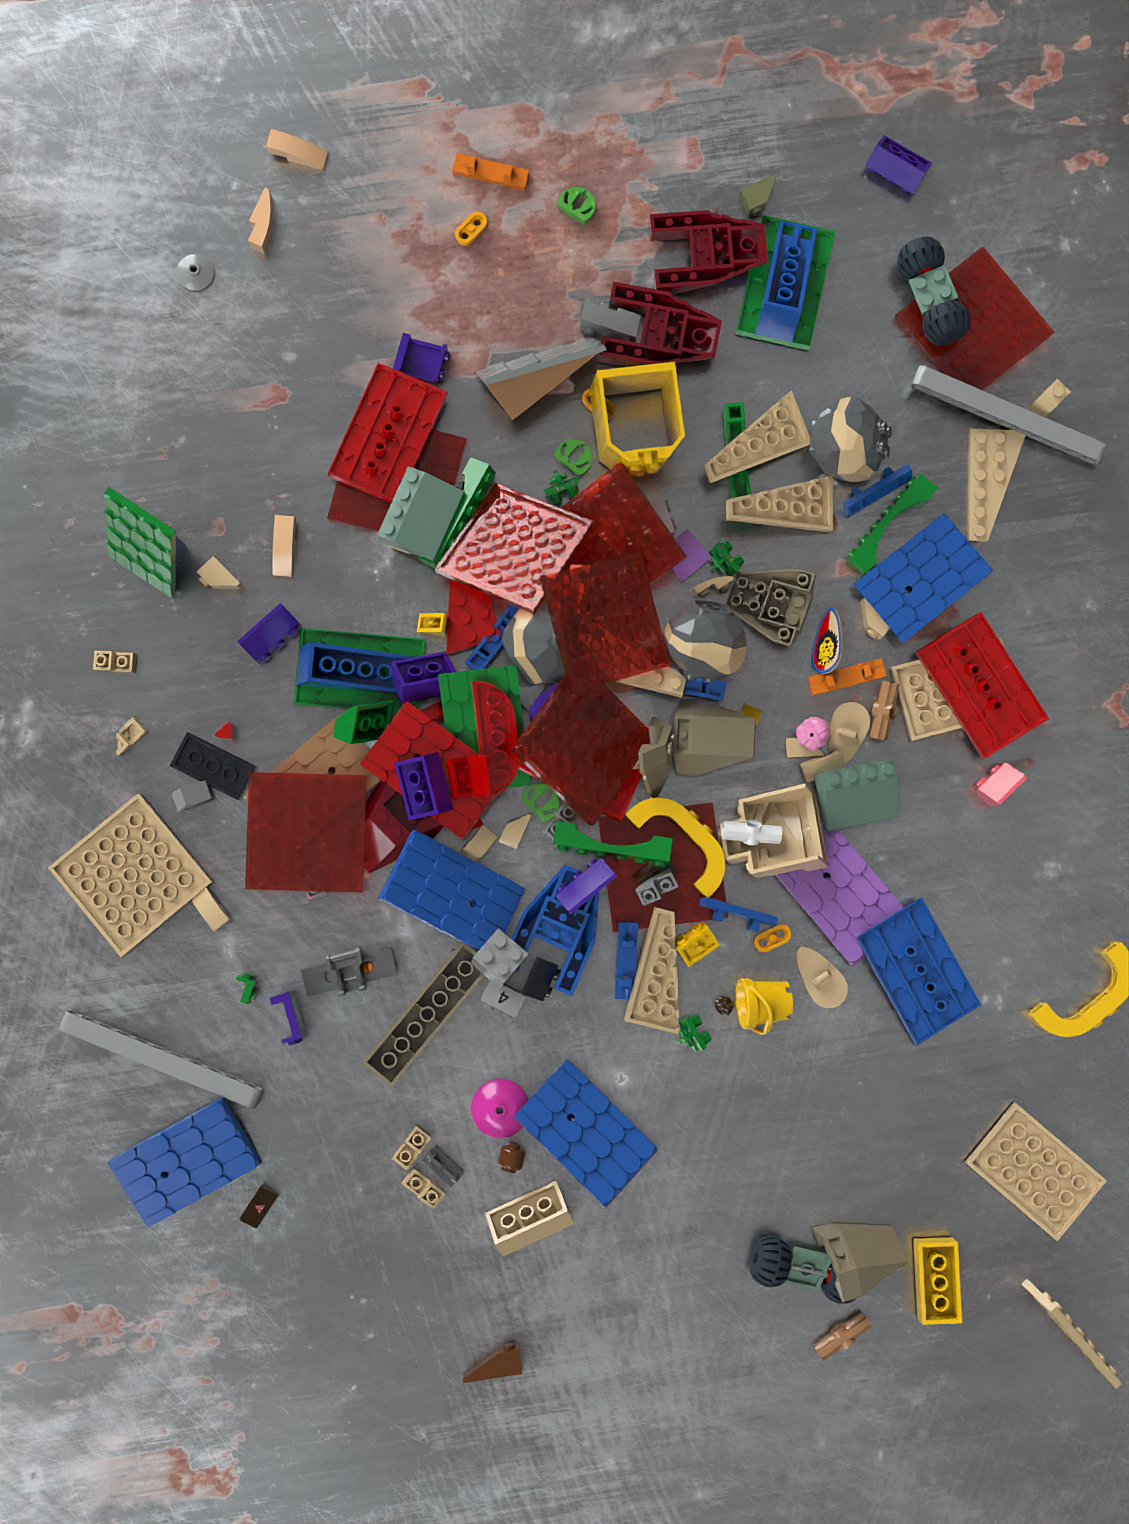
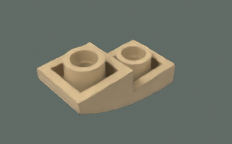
[692,576,734,597]
[93,651,137,673]
[801,751,845,782]
[459,825,497,862]
[191,887,230,932]
[391,1126,431,1171]
[401,1167,446,1210]

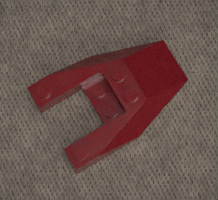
[649,210,768,295]
[599,281,722,366]
[343,781,445,873]

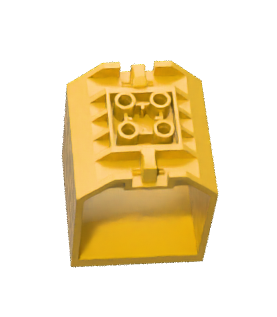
[589,362,685,477]

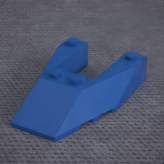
[511,865,600,996]

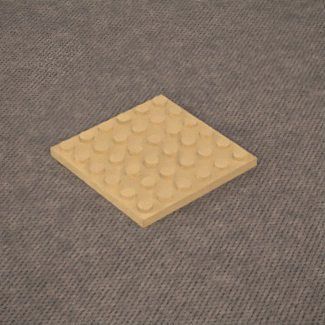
[48,793,213,957]

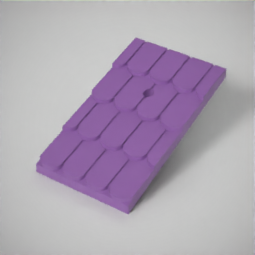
[775,823,904,967]

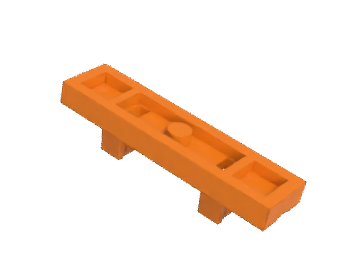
[452,153,529,191]
[807,658,887,696]

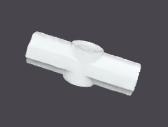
[721,820,782,845]

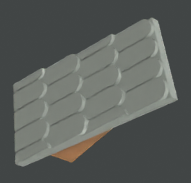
[476,336,607,420]

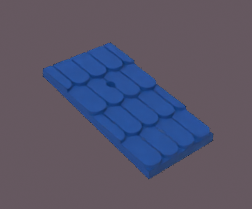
[854,513,994,643]
[378,830,525,951]
[856,897,981,1046]
[514,1059,658,1209]
[107,1097,262,1228]

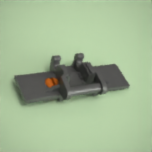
[301,946,398,997]

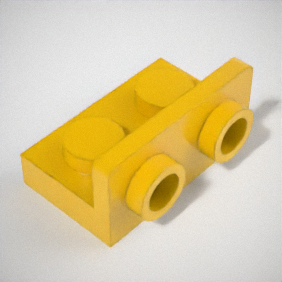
[675,921,720,967]

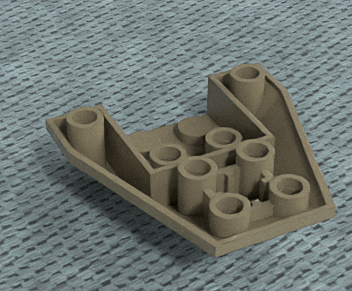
[726,569,816,647]
[673,699,756,776]
[812,1223,909,1302]

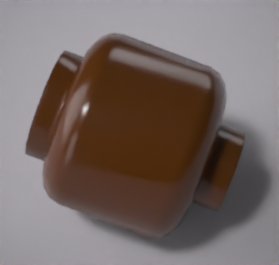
[498,1142,526,1173]

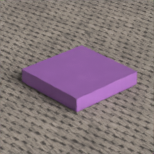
[658,529,712,582]

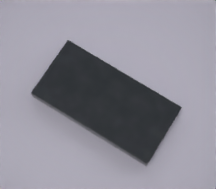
[169,732,257,800]

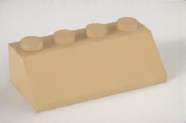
[485,1181,575,1257]

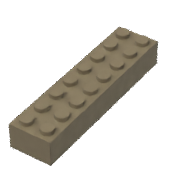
[362,942,485,1088]

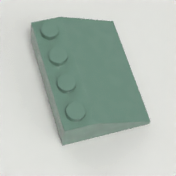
[377,466,465,561]
[814,759,898,831]

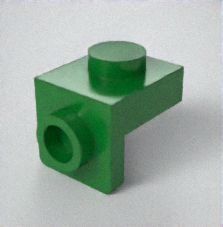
[235,973,258,1004]

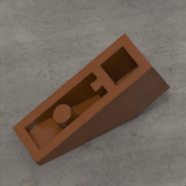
[463,1343,523,1383]

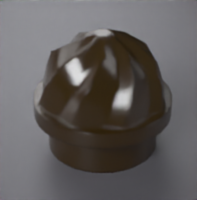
[715,996,735,1016]

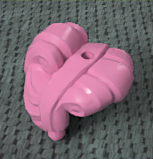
[796,717,831,751]

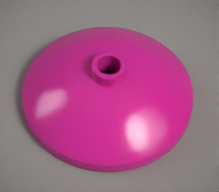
[471,1079,528,1138]

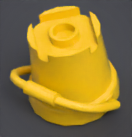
[735,978,793,1035]

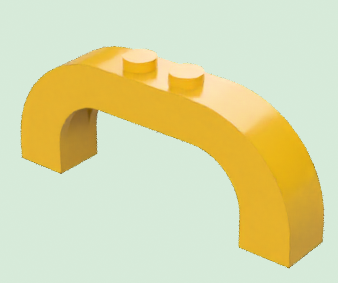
[625,798,725,898]
[1027,941,1129,1037]

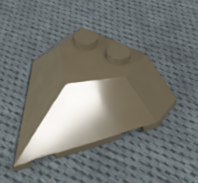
[638,717,676,798]

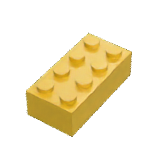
[913,1237,962,1325]

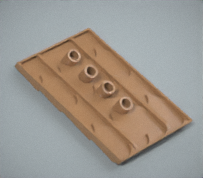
[243,714,381,856]

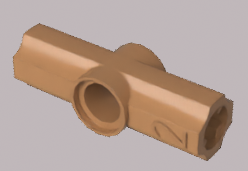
[870,681,900,741]
[813,1311,872,1361]

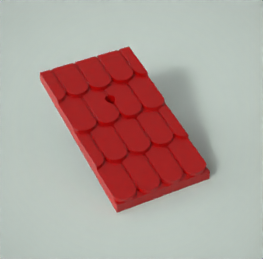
[328,363,448,503]
[915,612,1049,759]
[360,701,496,841]

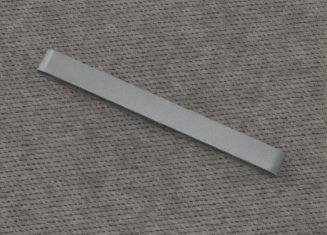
[912,366,1108,465]
[59,1010,263,1109]

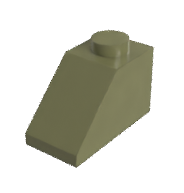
[738,175,776,217]

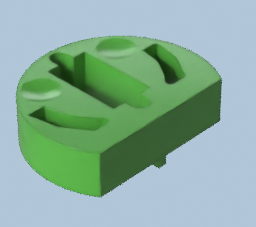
[558,187,595,225]
[554,439,592,478]
[521,784,559,822]

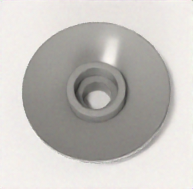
[177,254,215,291]

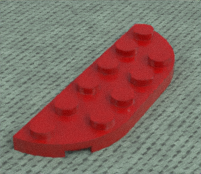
[471,681,520,799]

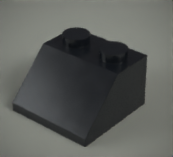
[521,956,560,1002]

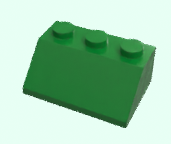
[333,701,395,744]

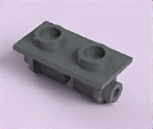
[422,1146,464,1187]

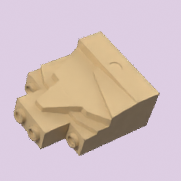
[718,784,829,878]

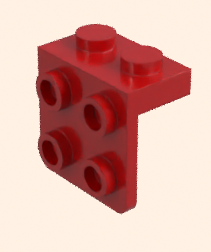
[447,755,493,799]

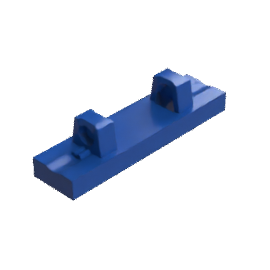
[843,464,912,517]
[464,602,519,670]
[678,672,727,701]
[698,897,778,932]
[615,921,638,1000]

